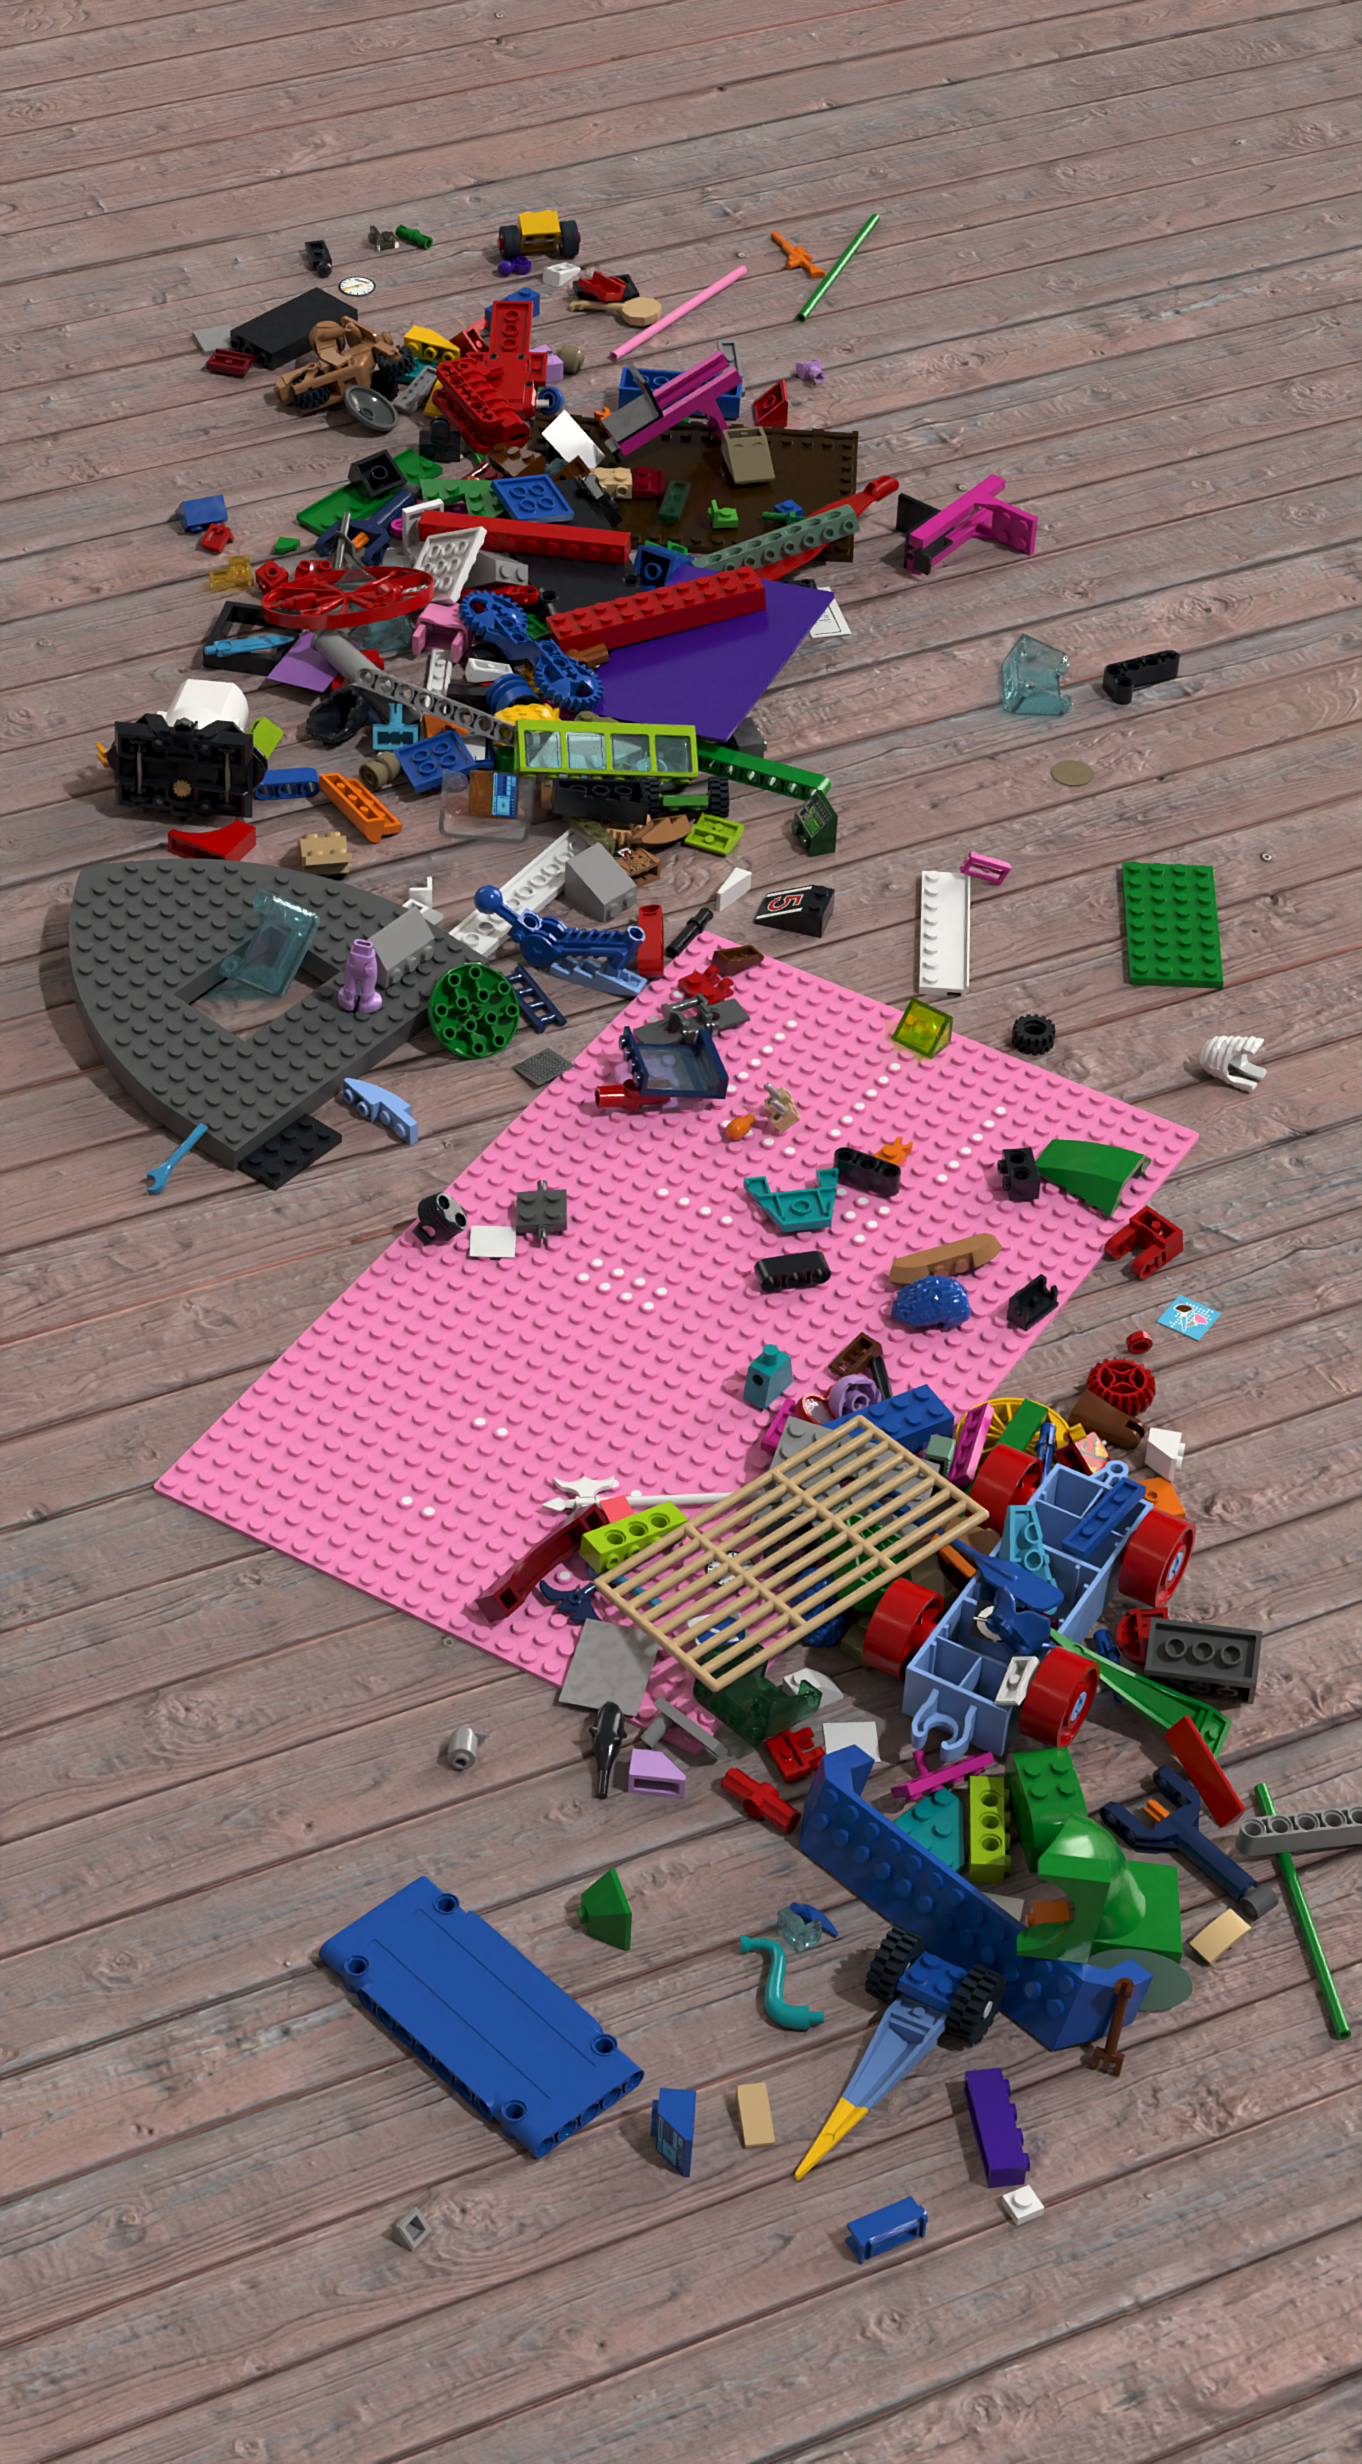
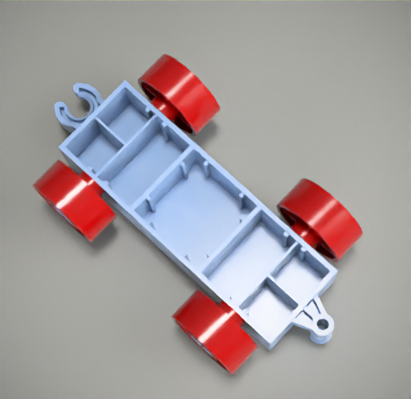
[862,1443,1196,1762]

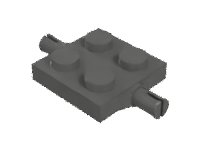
[516,1180,567,1245]

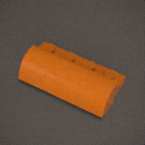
[318,772,403,843]

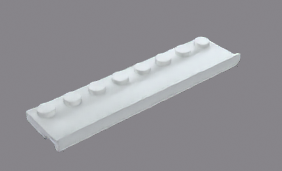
[919,871,970,997]

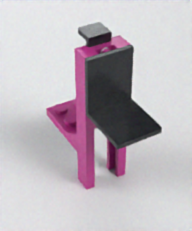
[601,350,743,464]
[896,474,1038,575]

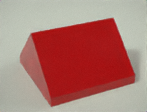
[753,378,788,427]

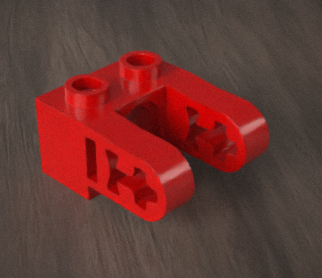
[449,317,490,358]
[1104,1205,1183,1279]

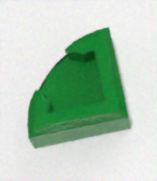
[274,537,300,555]

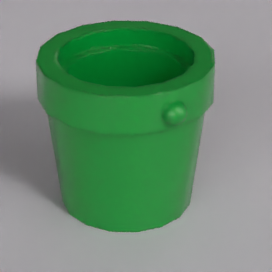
[494,746,520,780]

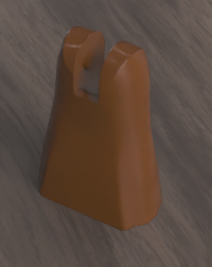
[1067,1388,1147,1449]

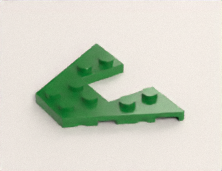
[420,479,509,519]

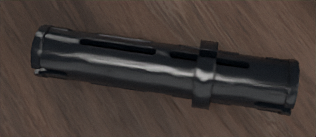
[666,907,713,959]

